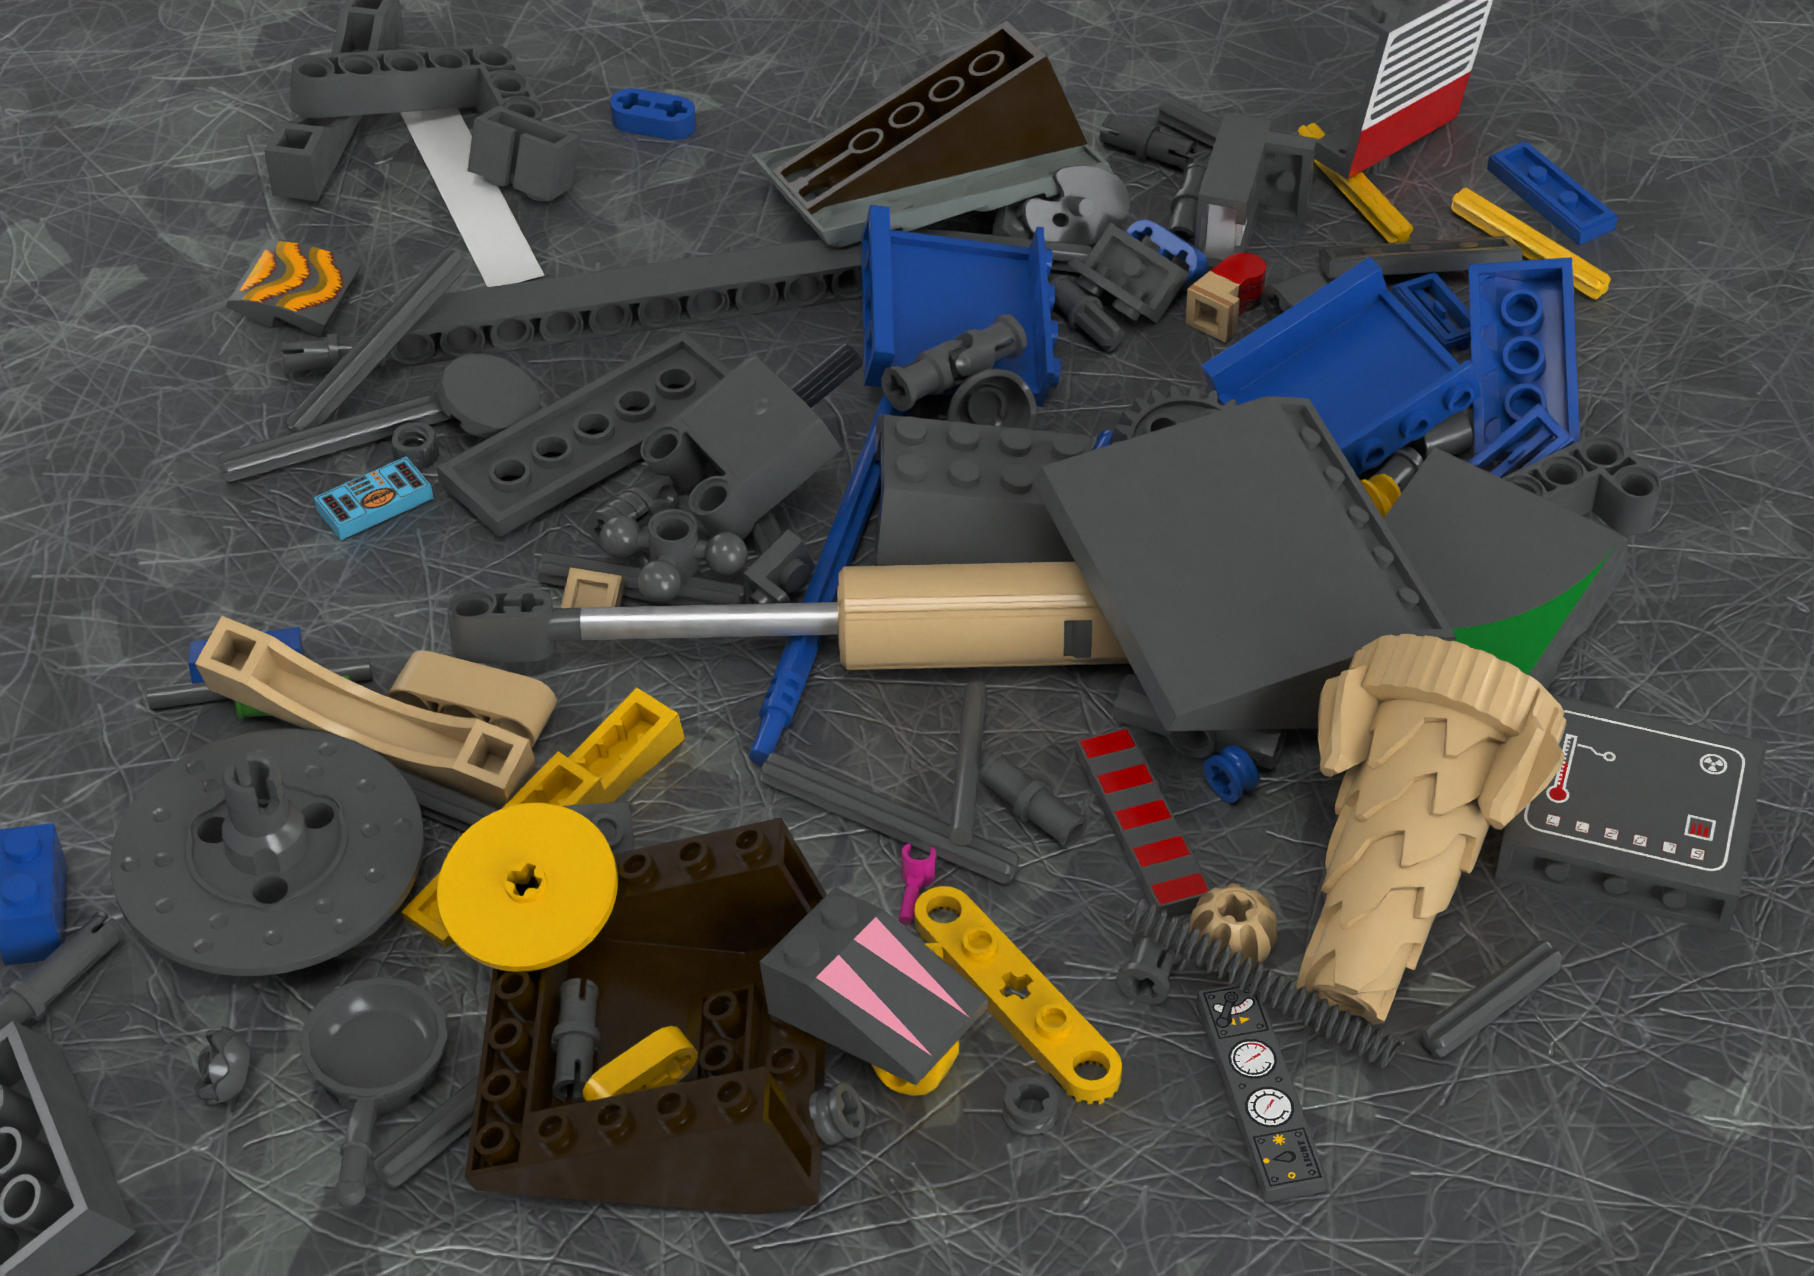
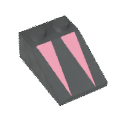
[760,888,989,1085]

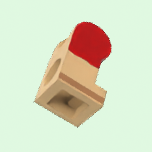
[1185,252,1266,343]

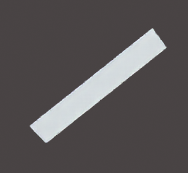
[400,108,545,287]

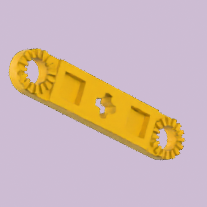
[914,886,1122,1104]

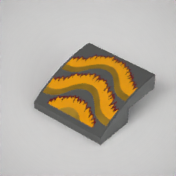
[226,239,362,338]

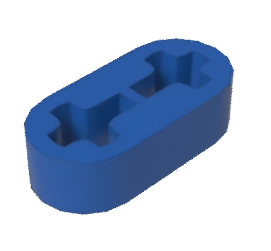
[610,88,696,140]
[1126,219,1208,290]

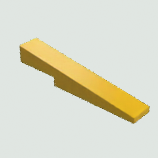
[401,687,685,948]

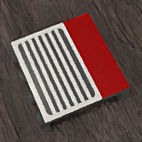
[1314,0,1493,179]

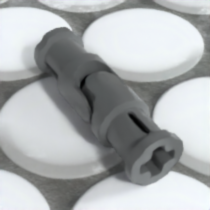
[881,313,1027,411]

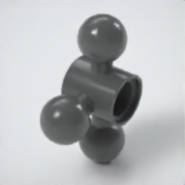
[600,509,748,603]

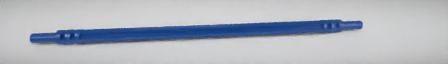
[749,394,910,766]

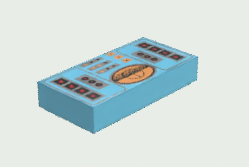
[314,456,433,541]

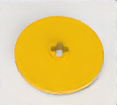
[437,803,618,972]

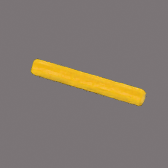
[1297,123,1413,243]
[1450,188,1611,300]

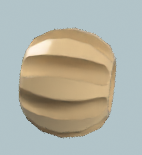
[1189,883,1278,973]

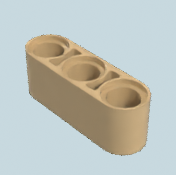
[387,650,557,748]

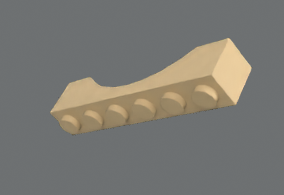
[195,616,536,809]

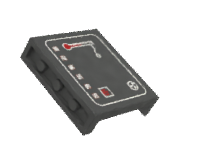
[1495,693,1767,933]

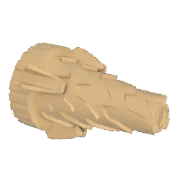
[1296,634,1566,1025]

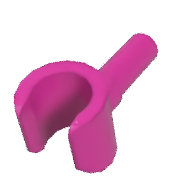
[898,843,936,925]

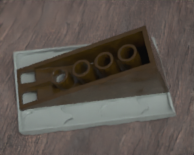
[752,20,1114,247]

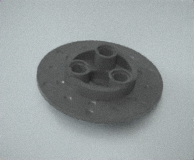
[110,729,425,976]

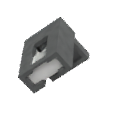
[1194,112,1317,273]

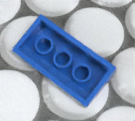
[1468,257,1580,463]

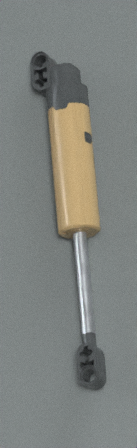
[447,562,1130,670]

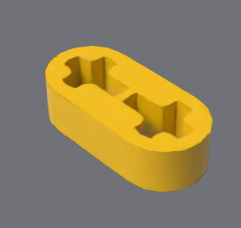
[583,1026,698,1101]

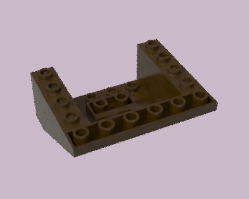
[465,818,827,1215]

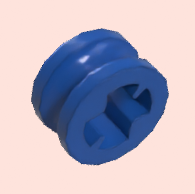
[1203,745,1259,803]

